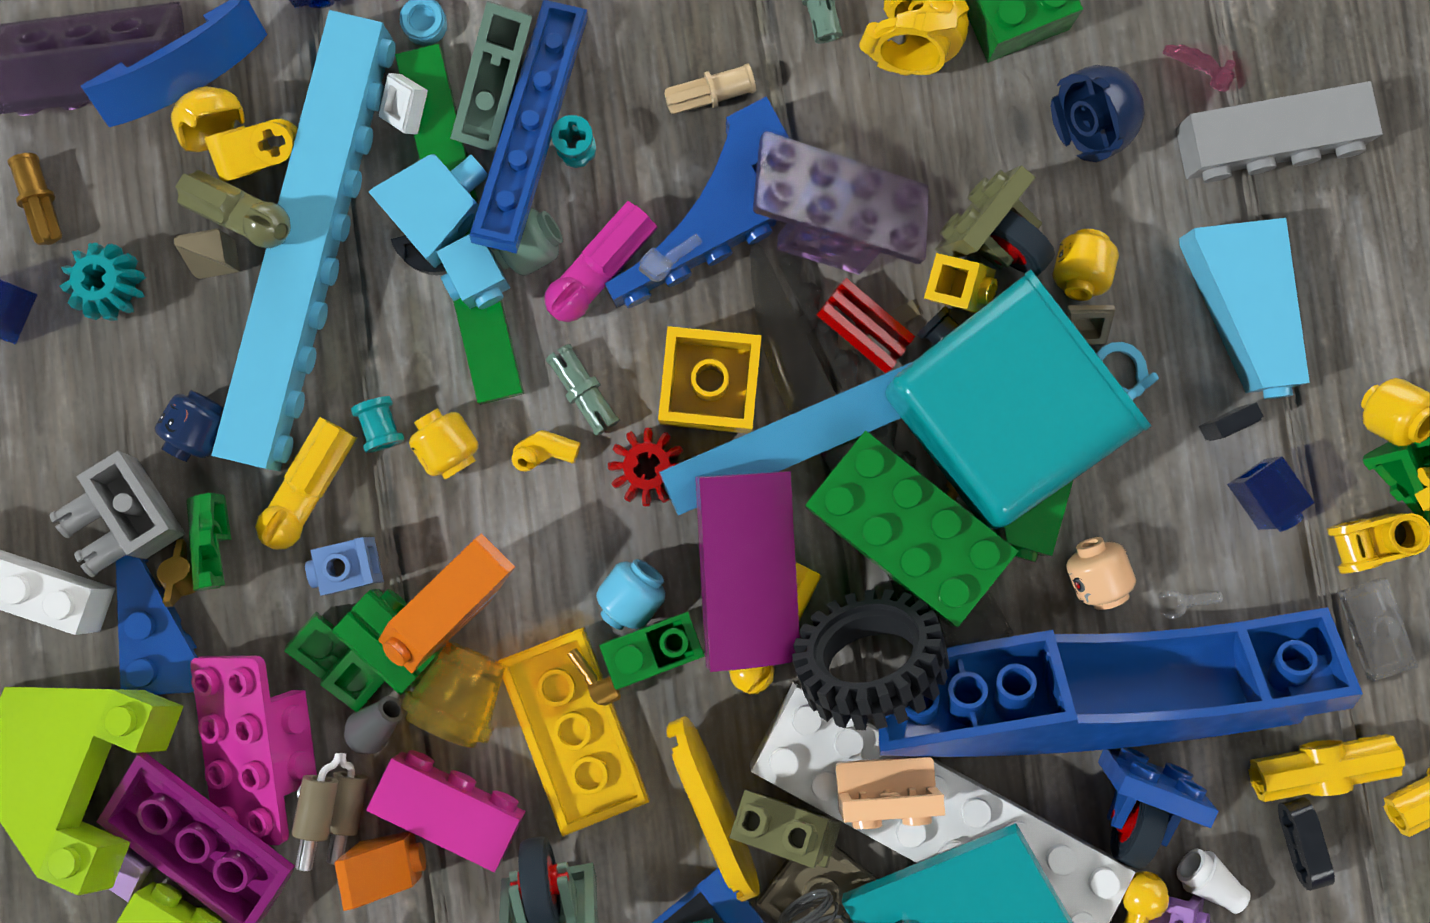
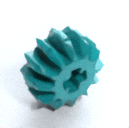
[59,243,146,321]

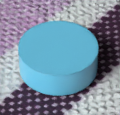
[400,0,448,46]

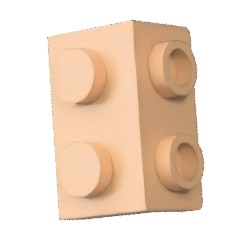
[835,757,945,829]

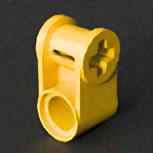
[204,118,298,182]
[1326,513,1430,574]

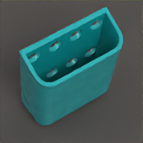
[885,269,1152,530]

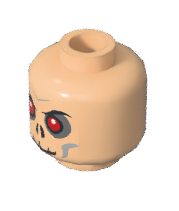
[1066,537,1136,610]

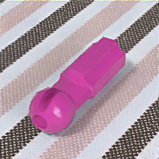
[544,201,658,322]

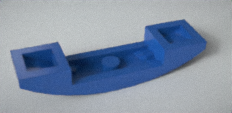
[80,0,267,127]

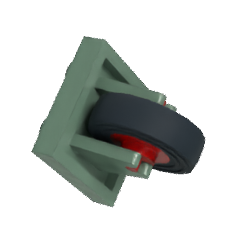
[499,836,598,923]

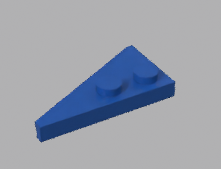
[116,555,197,695]

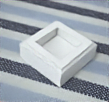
[379,73,428,134]

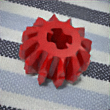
[608,428,683,507]

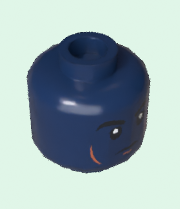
[155,390,224,462]

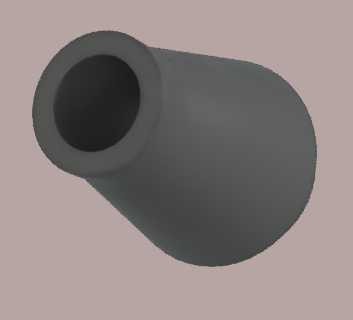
[344,696,405,754]

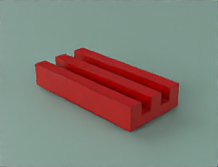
[816,278,916,373]

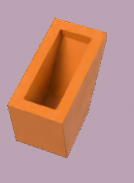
[334,831,426,911]

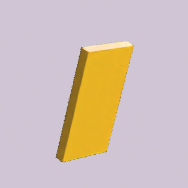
[496,627,650,837]

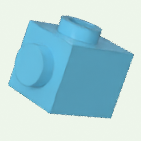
[436,234,511,309]

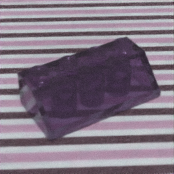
[0,1,185,116]

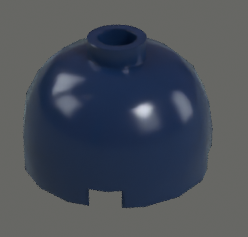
[1050,65,1145,163]

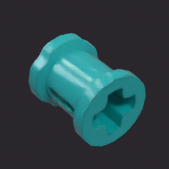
[551,115,597,168]
[351,396,405,453]

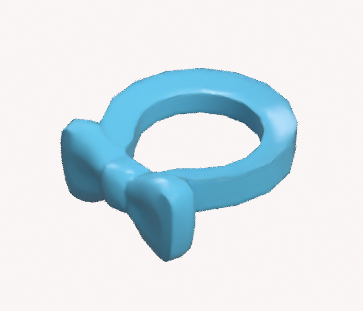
[1096,342,1159,400]

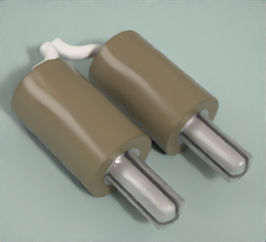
[291,753,368,871]

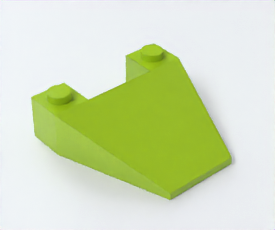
[0,687,184,896]

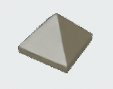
[1066,305,1116,344]

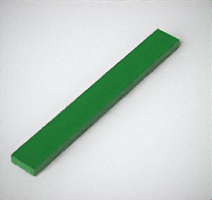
[395,44,524,405]

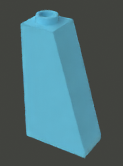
[1179,218,1310,399]

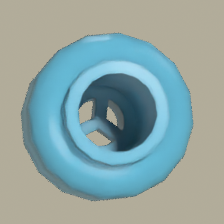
[596,559,665,630]

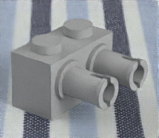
[49,450,186,577]

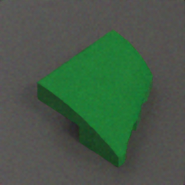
[186,493,232,591]

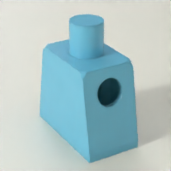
[369,154,488,268]

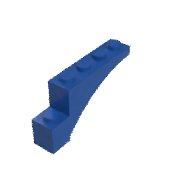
[605,96,793,308]

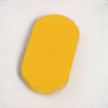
[667,716,760,902]

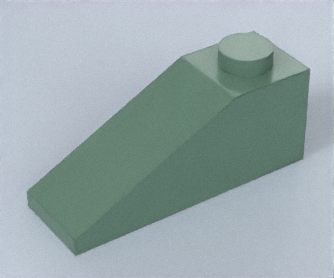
[450,0,532,153]

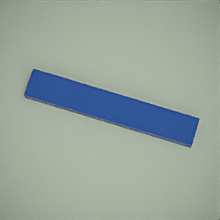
[469,0,588,253]

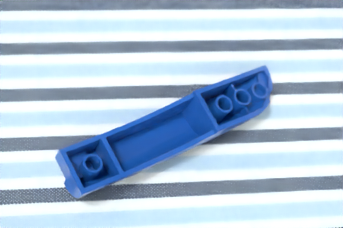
[879,607,1363,757]

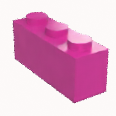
[366,750,526,873]

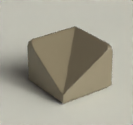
[174,228,241,279]

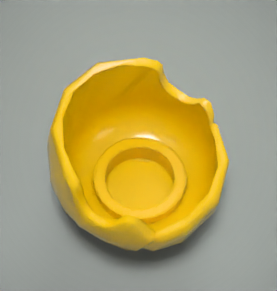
[171,86,245,152]

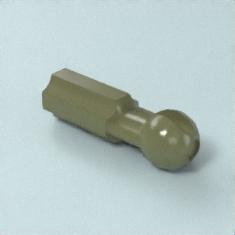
[175,170,291,249]

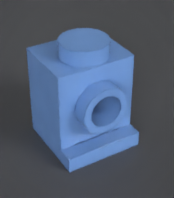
[305,537,384,596]

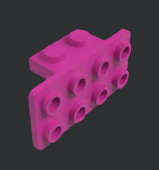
[191,656,317,845]

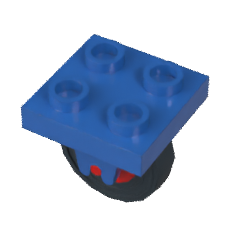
[1098,747,1219,869]

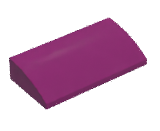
[695,471,800,672]
[97,752,295,923]

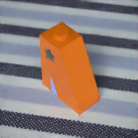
[378,533,515,674]

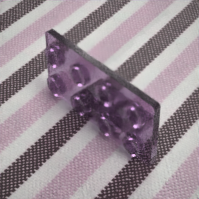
[753,131,929,275]

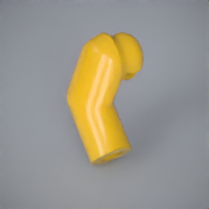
[511,430,581,472]

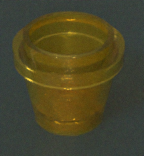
[401,641,506,748]

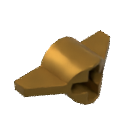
[157,539,197,607]

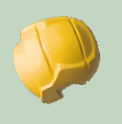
[859,0,969,76]

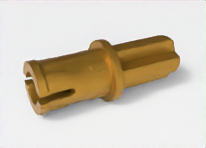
[7,153,62,245]

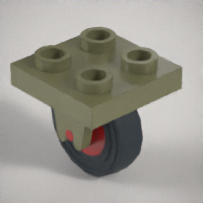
[935,165,1055,276]

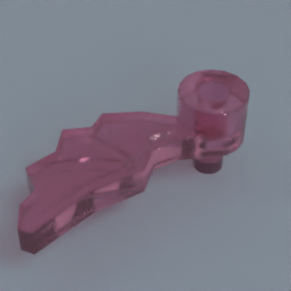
[1163,44,1236,92]

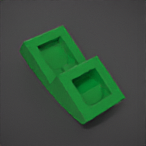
[284,612,384,712]

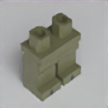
[729,790,842,868]

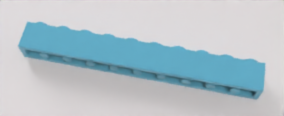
[211,10,396,471]

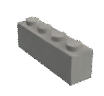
[1175,81,1383,183]

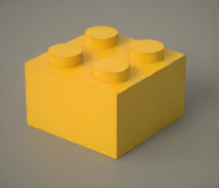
[658,326,762,434]

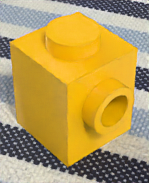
[924,253,997,313]

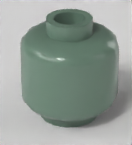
[492,208,563,276]

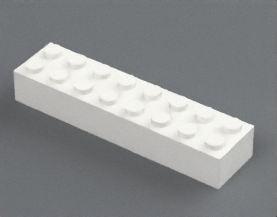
[750,682,1135,923]

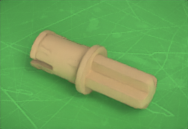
[665,63,756,114]

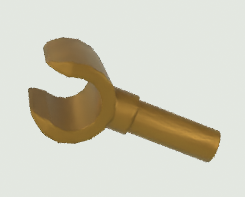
[567,648,621,706]

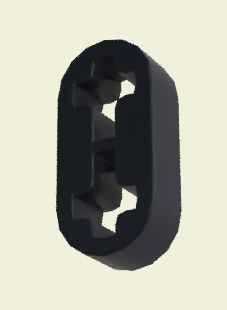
[1278,797,1335,891]

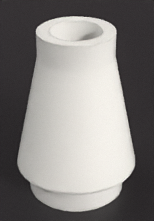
[1177,849,1251,914]

